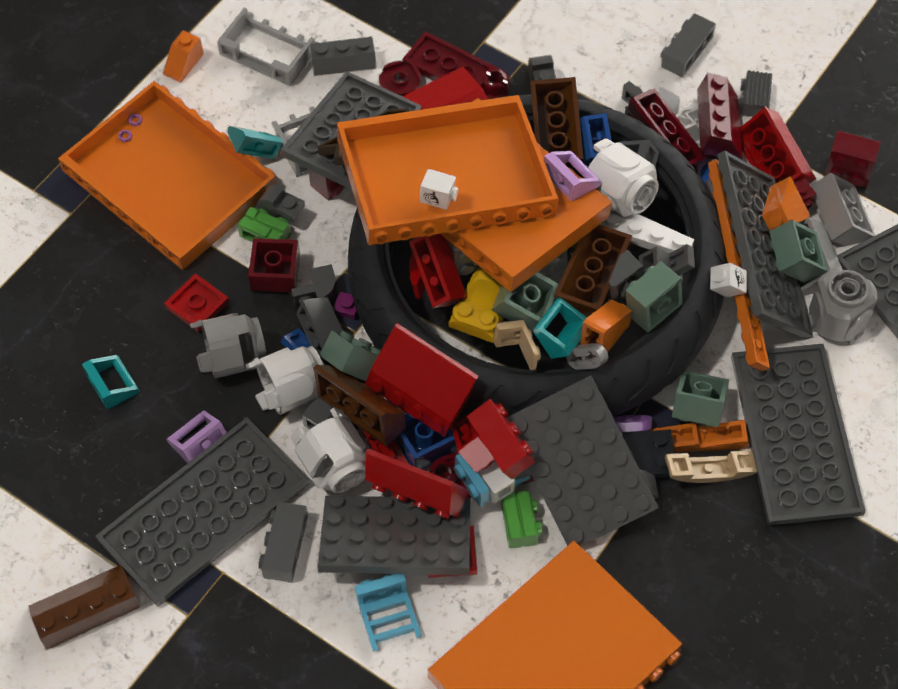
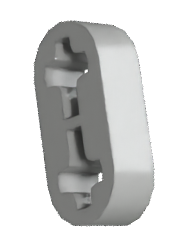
[566,343,608,370]

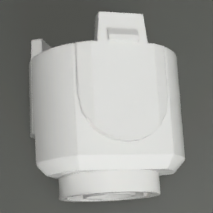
[582,138,659,217]
[246,346,323,415]
[290,407,367,493]

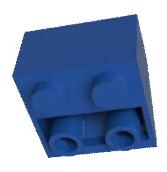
[570,113,612,171]

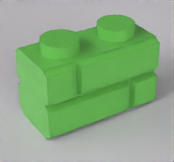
[238,207,291,242]
[501,491,542,549]

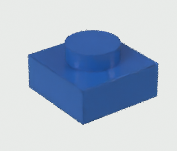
[280,328,310,350]

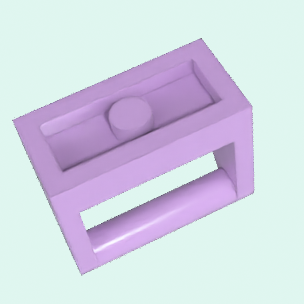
[544,151,602,202]
[166,410,227,463]

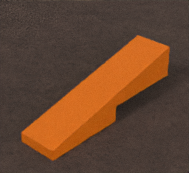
[649,420,750,452]

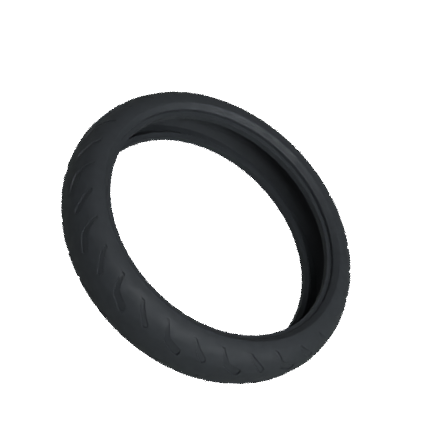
[348,94,728,418]

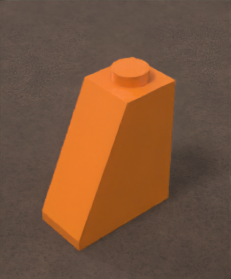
[762,176,810,231]
[580,299,632,356]

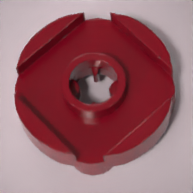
[379,61,421,96]

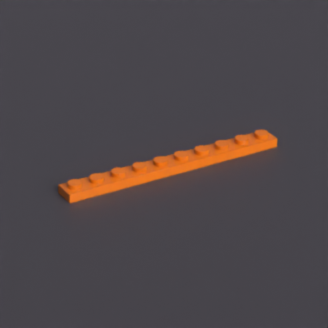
[708,159,770,371]

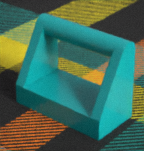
[227,126,283,159]
[533,298,587,359]
[82,355,140,410]

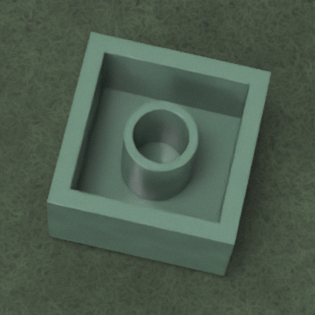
[769,220,827,283]
[625,261,683,333]
[491,272,559,332]
[319,330,381,381]
[672,370,730,427]

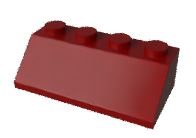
[740,107,816,184]
[365,448,469,519]

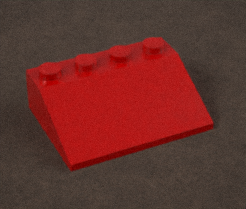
[402,67,488,109]
[365,323,479,437]

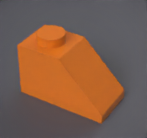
[163,30,204,83]

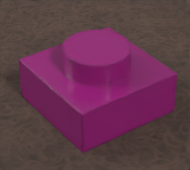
[334,292,358,320]

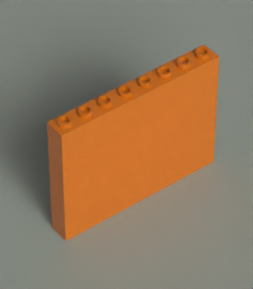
[58,81,277,270]
[337,95,558,245]
[440,98,612,292]
[427,540,682,689]

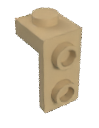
[493,320,541,370]

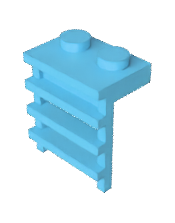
[454,454,530,508]
[355,574,422,652]

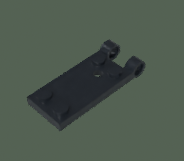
[621,429,674,478]

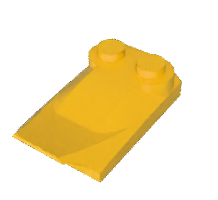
[449,266,505,343]

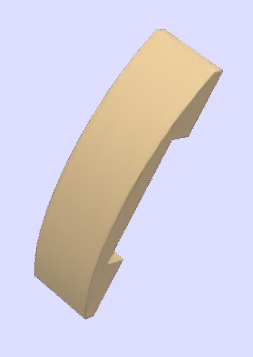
[665,450,757,483]

